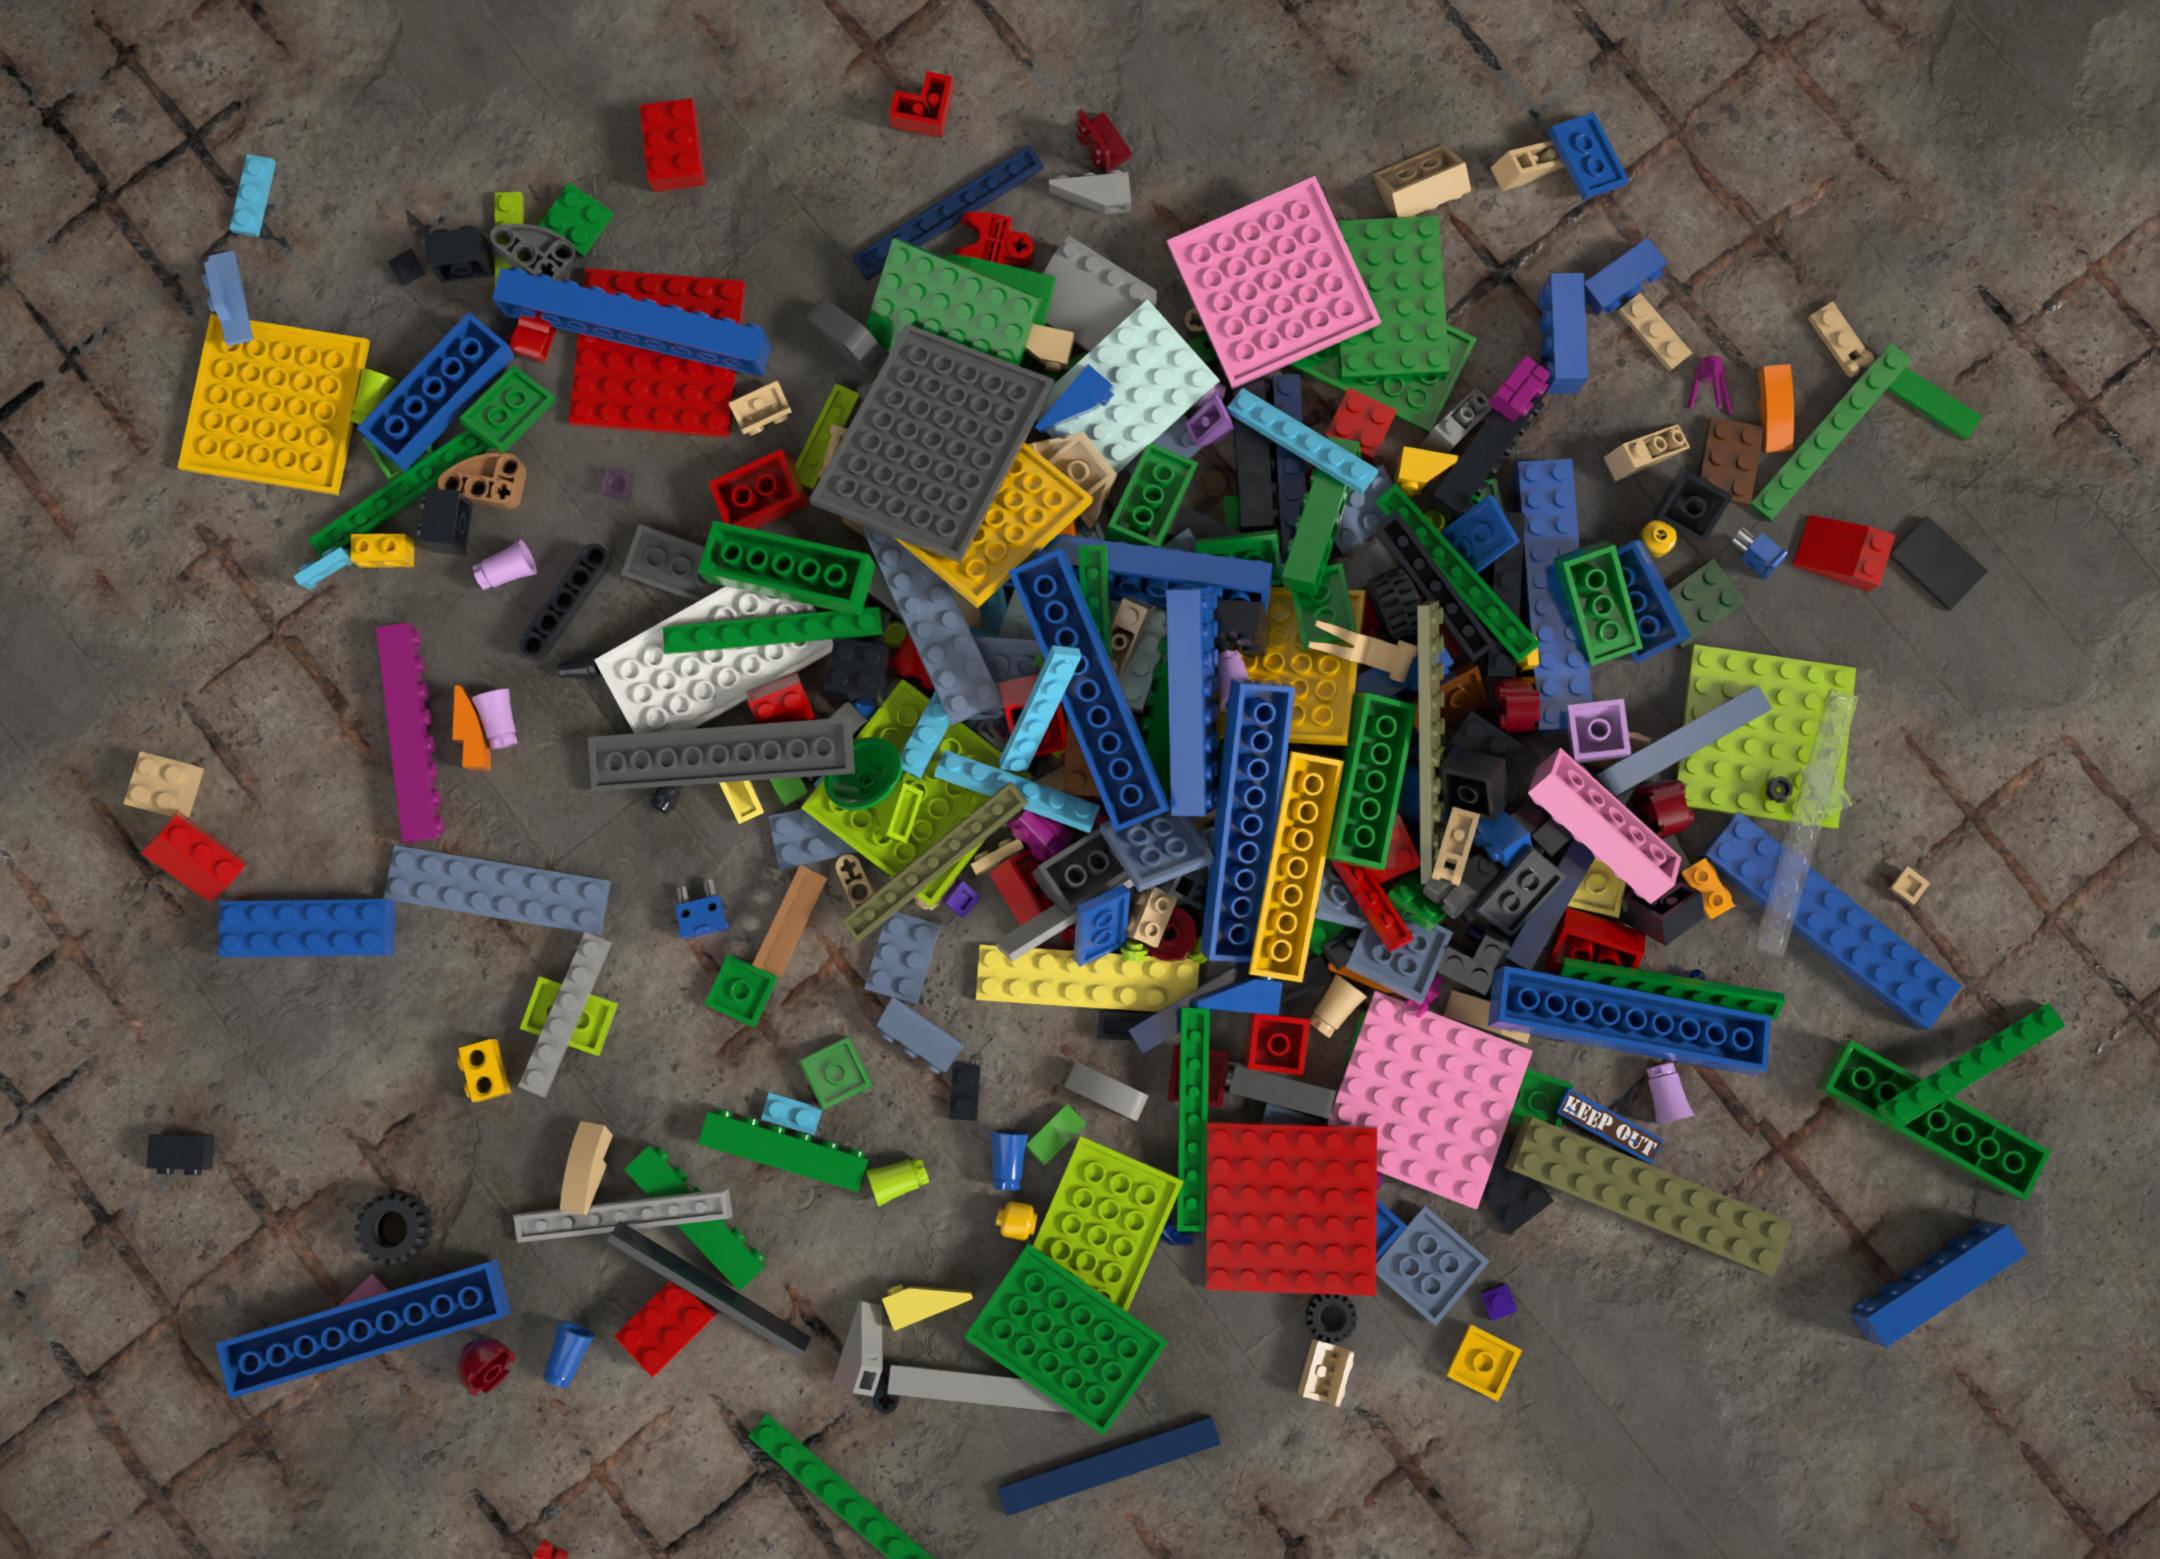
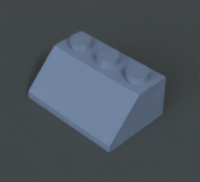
[876,997,965,1074]

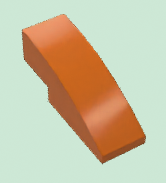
[1758,364,1794,453]
[452,685,491,770]

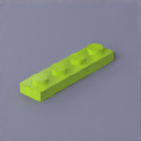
[495,192,524,287]
[795,383,861,491]

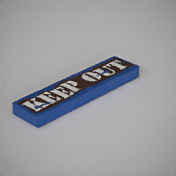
[1554,1087,1664,1165]

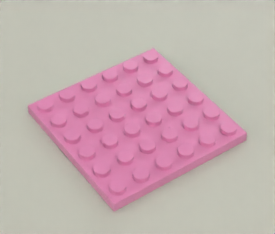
[1167,176,1381,389]
[1326,991,1532,1209]

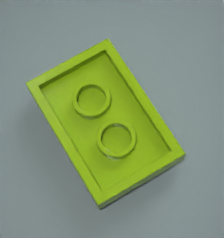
[520,976,619,1056]

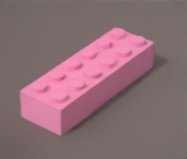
[1528,748,1681,904]

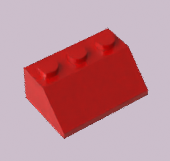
[141,809,246,903]
[989,848,1055,926]
[1546,907,1646,971]

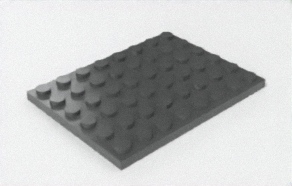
[810,323,1054,564]

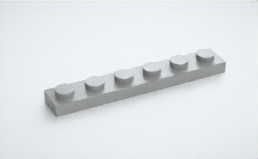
[518,932,612,1097]

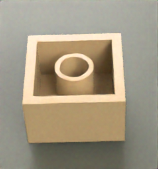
[123,751,204,817]

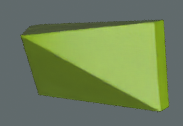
[875,782,924,844]

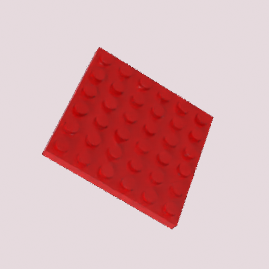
[568,268,746,438]
[1206,1121,1377,1296]

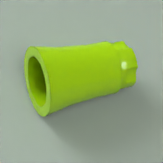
[350,368,399,425]
[866,1157,929,1207]

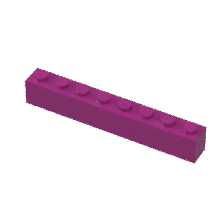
[376,623,445,844]

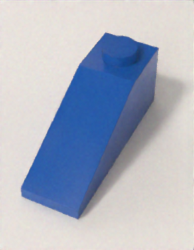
[1035,364,1115,433]
[1191,975,1282,1015]

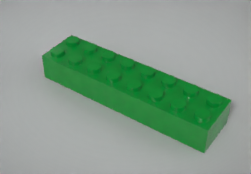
[1815,1040,2052,1201]

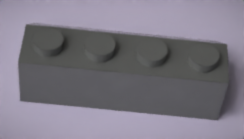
[1032,828,1128,914]

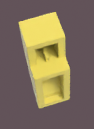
[720,781,764,824]

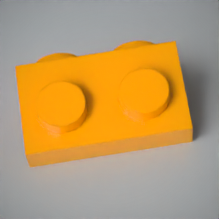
[1682,858,1735,919]

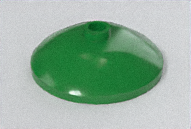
[824,737,903,811]

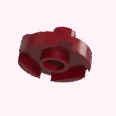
[1146,906,1199,962]

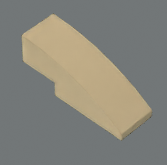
[560,1121,613,1216]

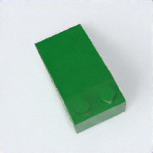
[947,254,1056,326]
[1104,443,1198,548]
[1553,541,1643,666]

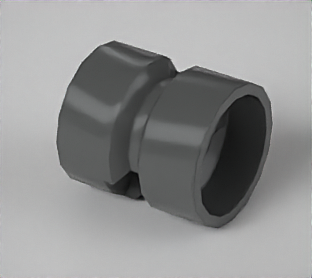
[1422,866,1476,919]

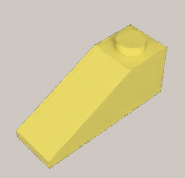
[882,1284,974,1331]

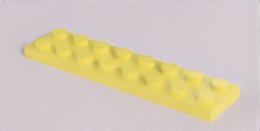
[976,945,1199,1012]

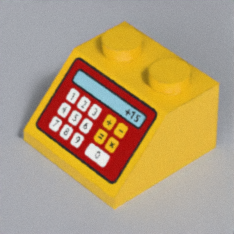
[1393,446,1458,498]

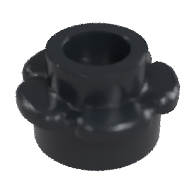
[1765,776,1793,803]

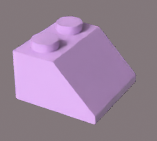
[1567,699,1631,763]

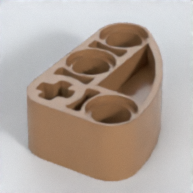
[438,453,526,510]

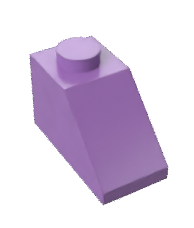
[1185,395,1234,447]

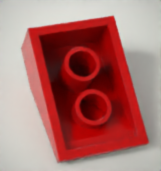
[1792,515,1896,592]

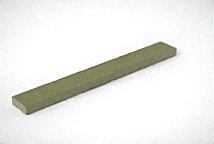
[840,781,1029,943]

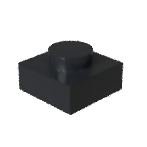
[388,248,426,286]

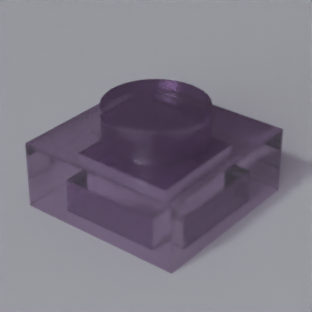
[601,467,635,501]

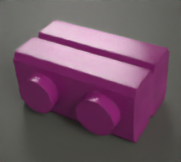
[1488,355,1550,422]
[1007,809,1073,862]

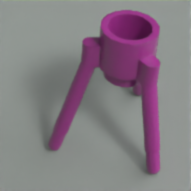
[1688,356,1732,415]

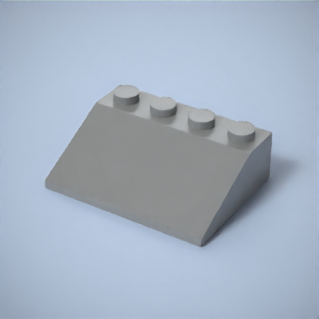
[1043,235,1157,352]

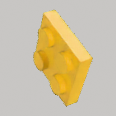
[1445,1323,1522,1402]

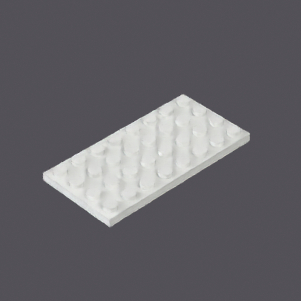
[594,586,834,734]

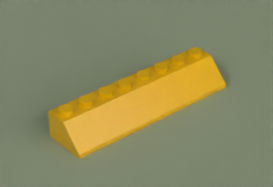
[1249,751,1344,982]

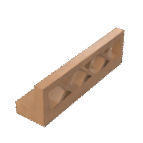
[752,865,828,978]

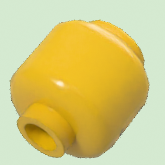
[1638,520,1677,558]
[996,1201,1038,1241]

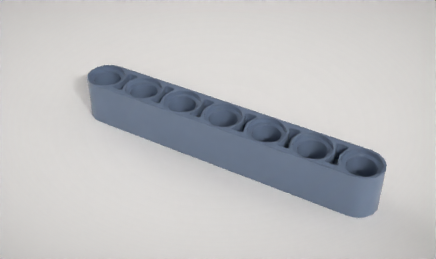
[1596,685,1773,797]

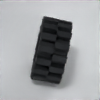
[1305,1294,1358,1344]

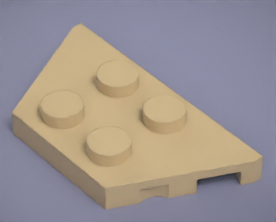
[1028,432,1117,529]

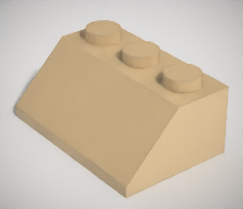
[1372,144,1471,218]

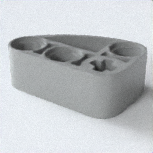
[1064,1061,1149,1121]

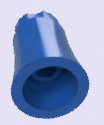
[990,1130,1029,1190]
[543,1321,595,1388]

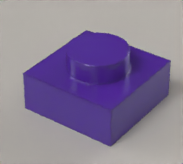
[941,879,980,918]
[1480,1284,1518,1321]

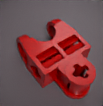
[953,212,1035,267]

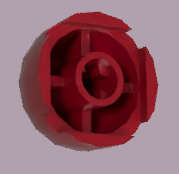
[457,1338,515,1396]

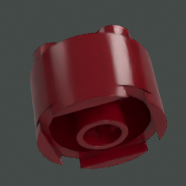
[1493,676,1540,733]
[1633,778,1694,838]

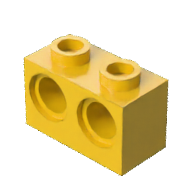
[350,534,415,568]
[457,1039,511,1102]

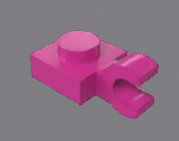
[1405,973,1445,1018]

